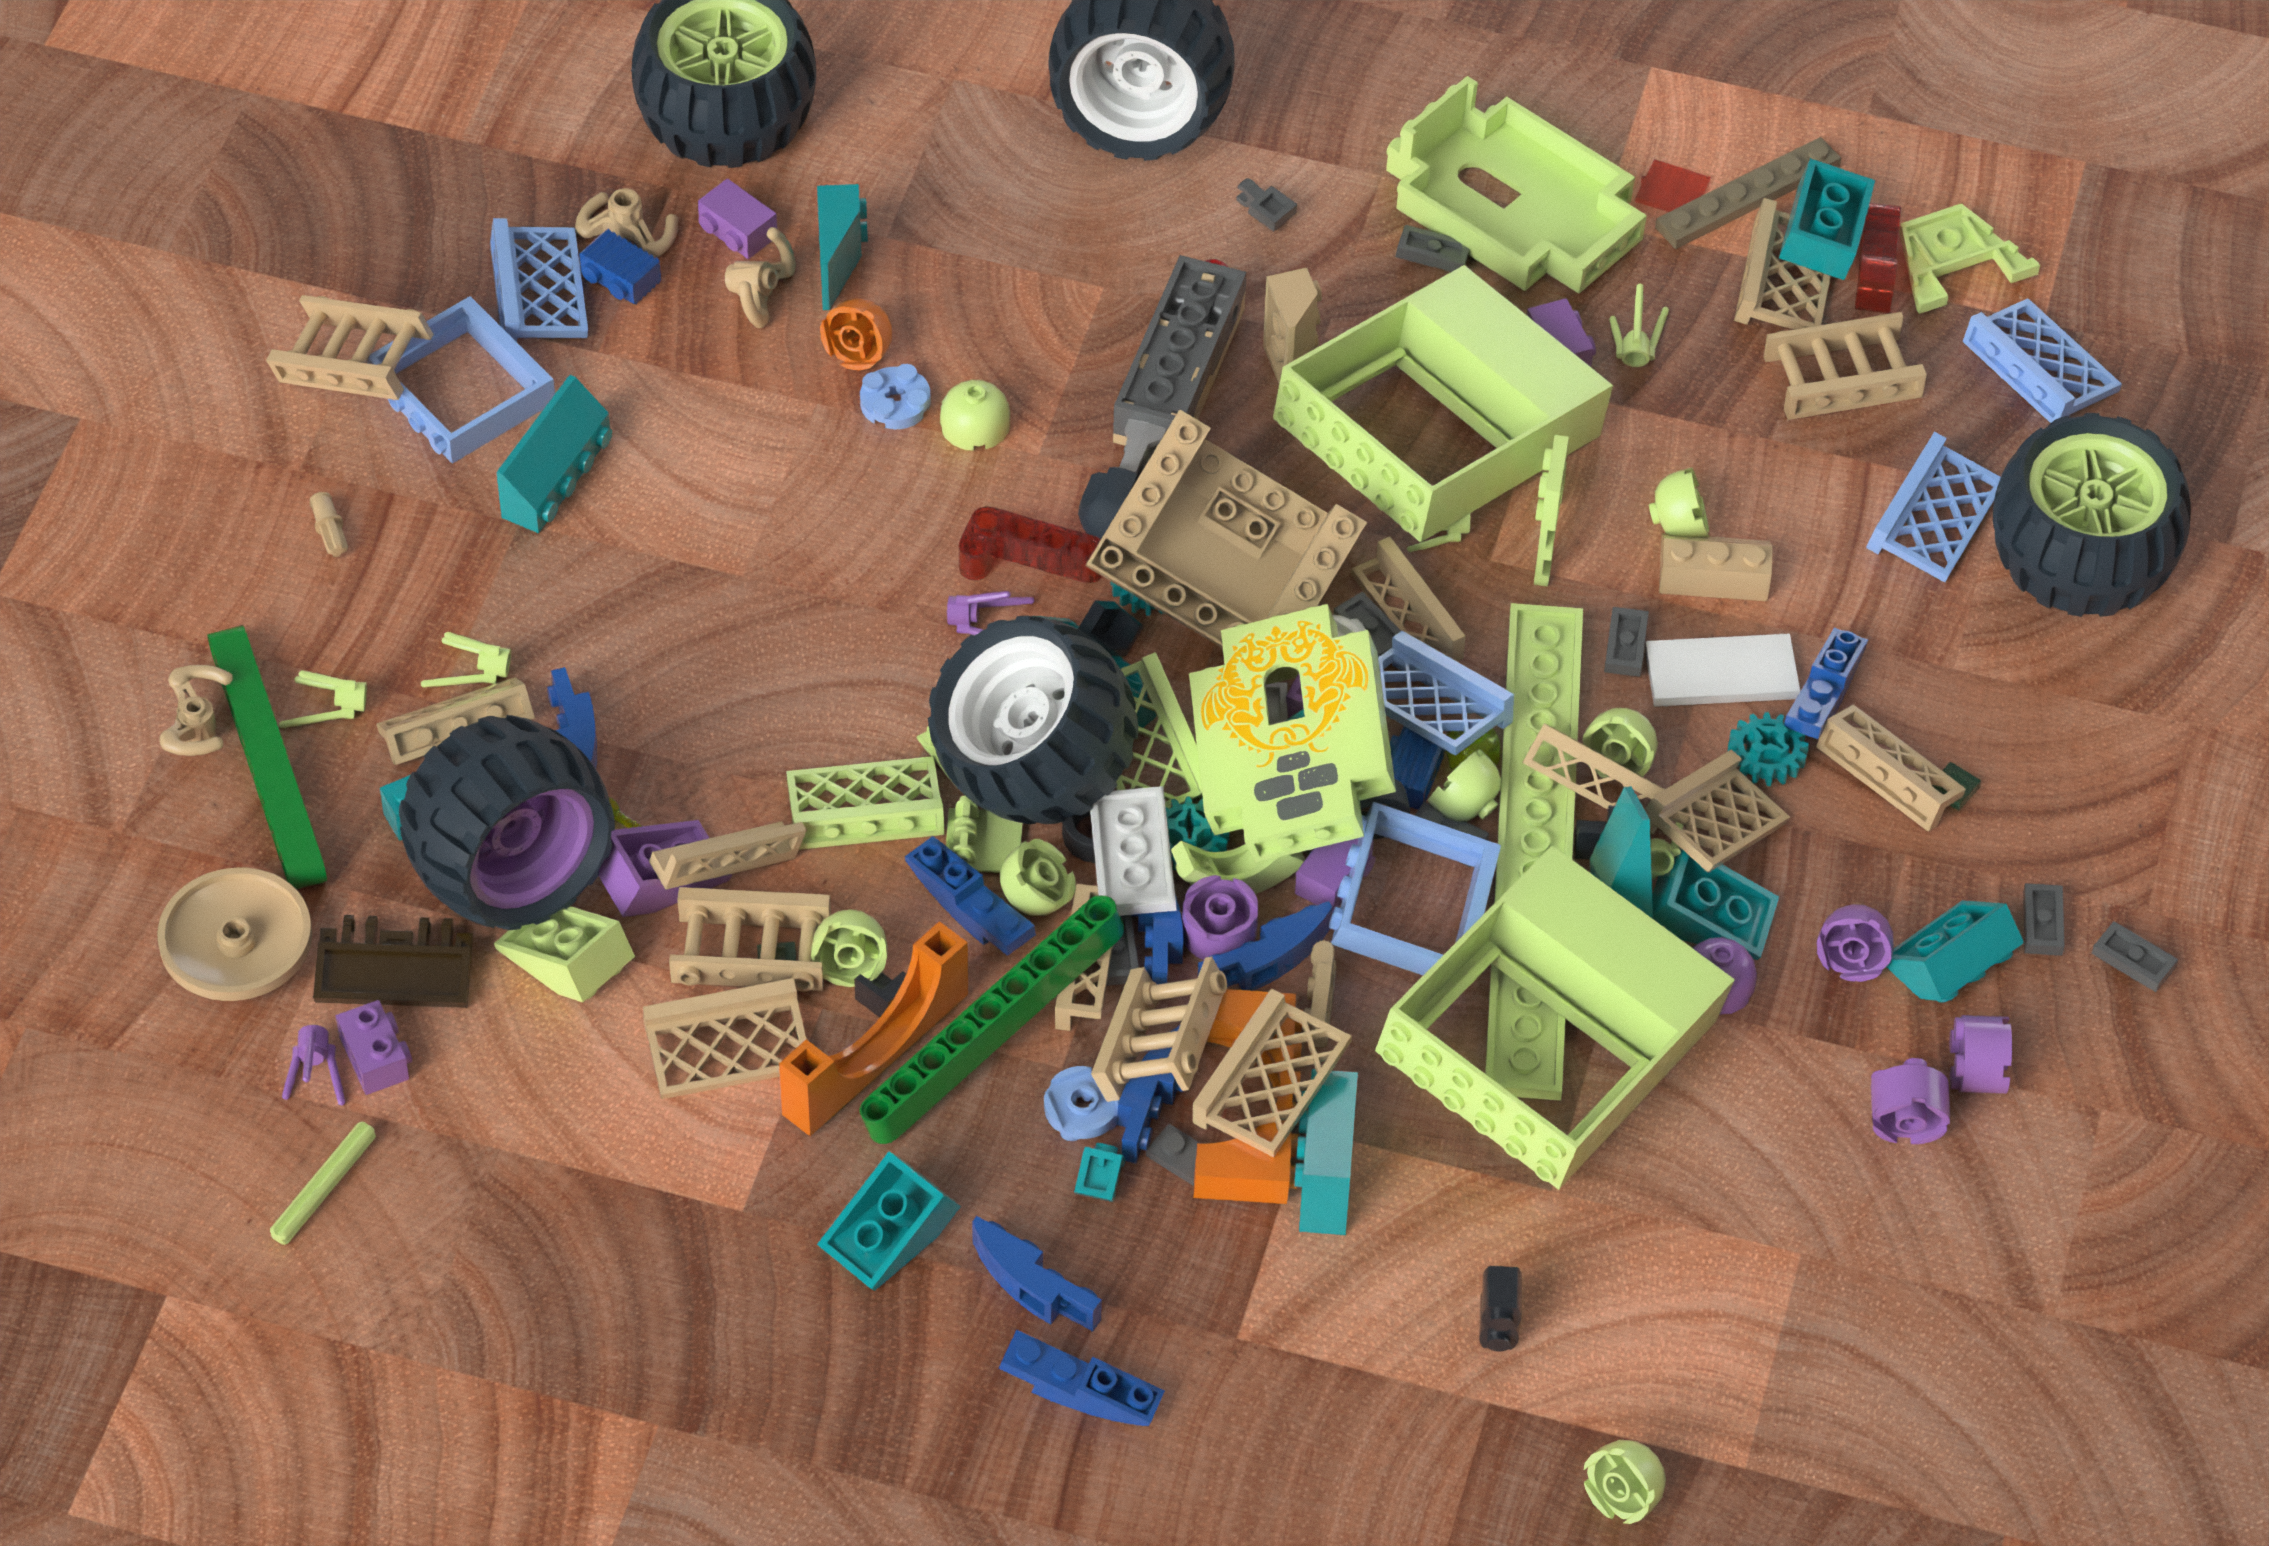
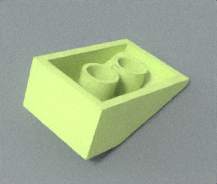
[494,906,635,1002]

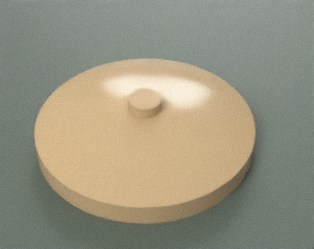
[157,867,312,1001]

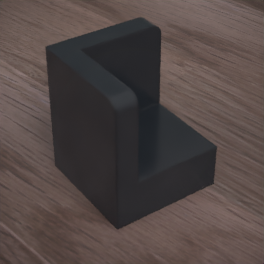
[1078,600,1143,656]
[1575,805,1615,860]
[854,971,906,1018]

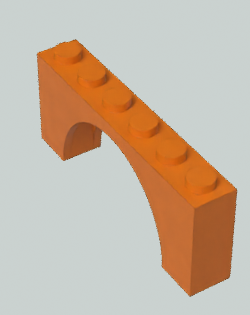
[779,921,968,1137]
[1193,989,1303,1204]

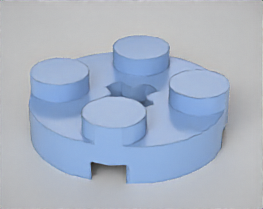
[860,364,931,429]
[1044,1066,1119,1141]

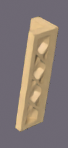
[1351,536,1466,661]
[376,677,535,765]
[1816,705,1966,832]
[1522,723,1665,834]
[649,821,807,890]
[1055,884,1113,1031]

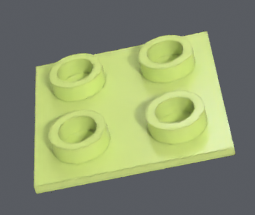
[946,796,1022,873]

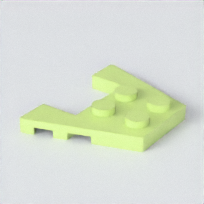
[1899,204,2040,314]
[1534,435,1569,587]

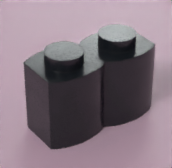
[1479,1266,1522,1352]

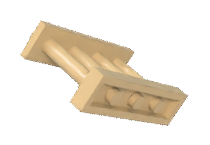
[266,295,434,400]
[1764,312,1927,420]
[669,887,831,991]
[1091,957,1227,1102]

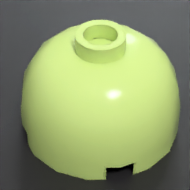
[940,380,1010,450]
[1649,468,1709,537]
[1582,708,1658,781]
[1427,749,1501,822]
[1000,839,1076,916]
[811,909,888,987]
[1584,1440,1666,1524]

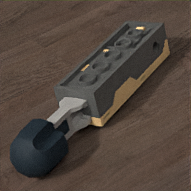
[1078,255,1247,544]

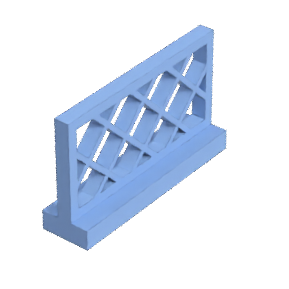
[490,218,588,342]
[1963,298,2122,423]
[1866,431,2001,582]
[1378,631,1514,756]

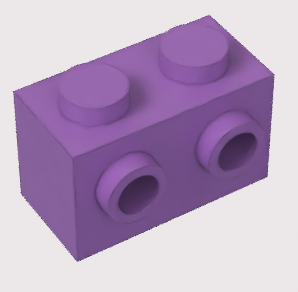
[335,1000,412,1095]

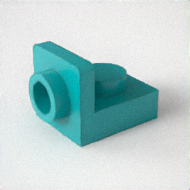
[1074,1143,1126,1202]

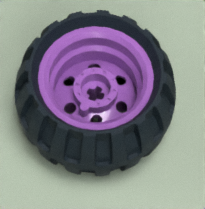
[399,715,615,930]

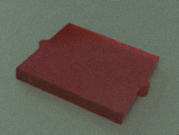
[1635,159,1711,212]

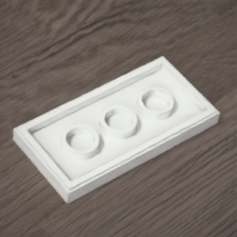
[1645,634,1800,707]
[1090,786,1176,916]

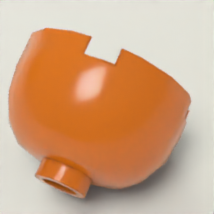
[820,298,892,371]

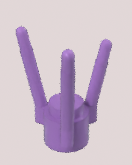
[947,591,1035,635]
[282,1025,345,1106]

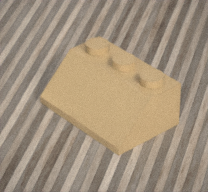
[1263,268,1322,384]
[1659,533,1772,601]

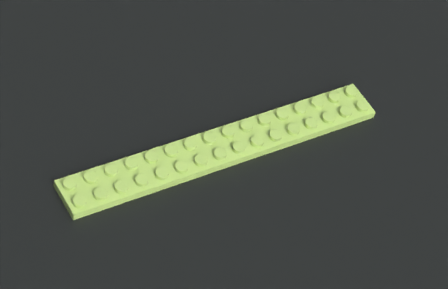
[1485,603,1583,1100]

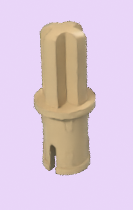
[309,492,348,557]

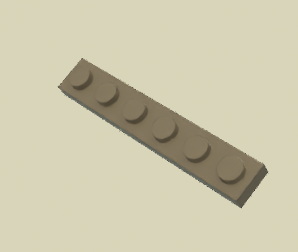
[1655,137,1841,249]

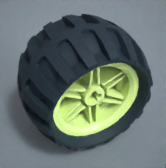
[631,0,816,168]
[1993,413,2191,617]

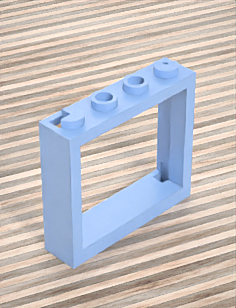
[367,296,555,464]
[1329,802,1501,975]

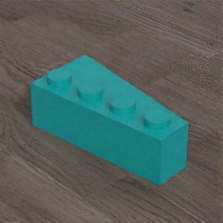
[1294,1069,1358,1235]

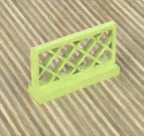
[1116,652,1203,809]
[786,756,945,850]

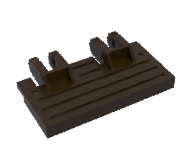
[313,915,473,1008]

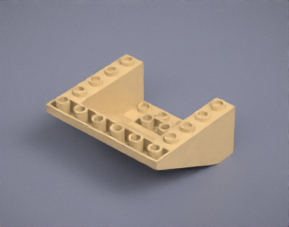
[1085,410,1367,648]

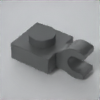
[1236,178,1297,232]

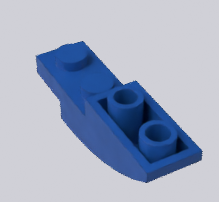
[1784,628,1868,739]
[547,667,597,769]
[905,836,1036,956]
[1131,895,1183,985]
[1198,901,1332,991]
[1117,1025,1183,1164]
[972,1216,1102,1331]
[998,1329,1165,1426]

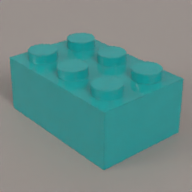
[1779,158,1875,280]

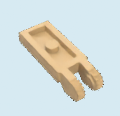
[1304,940,1336,1047]

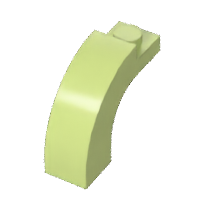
[1171,841,1305,894]

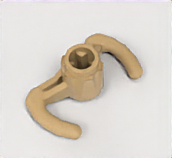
[575,188,678,258]
[725,227,796,328]
[160,665,233,756]

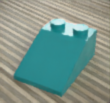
[817,184,868,310]
[1590,786,1653,919]
[1652,848,1779,960]
[817,1151,961,1291]

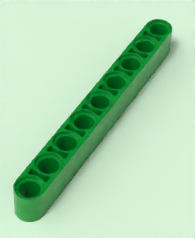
[207,625,328,890]
[859,895,1124,1144]

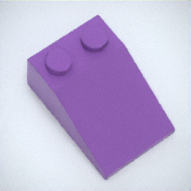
[598,820,732,917]

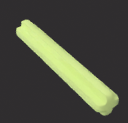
[270,1121,376,1245]

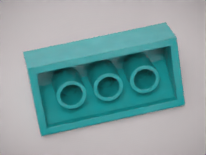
[496,375,612,533]

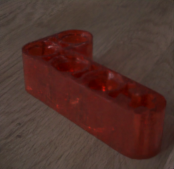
[1855,202,1901,314]
[958,506,1103,583]

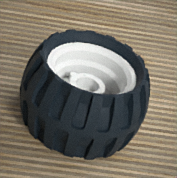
[1048,0,1235,161]
[928,616,1138,824]

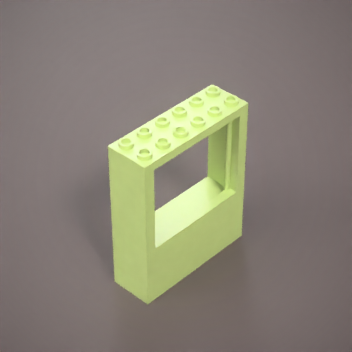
[1273,265,1613,542]
[1375,845,1735,1190]

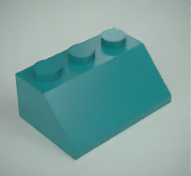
[1886,900,2024,1003]

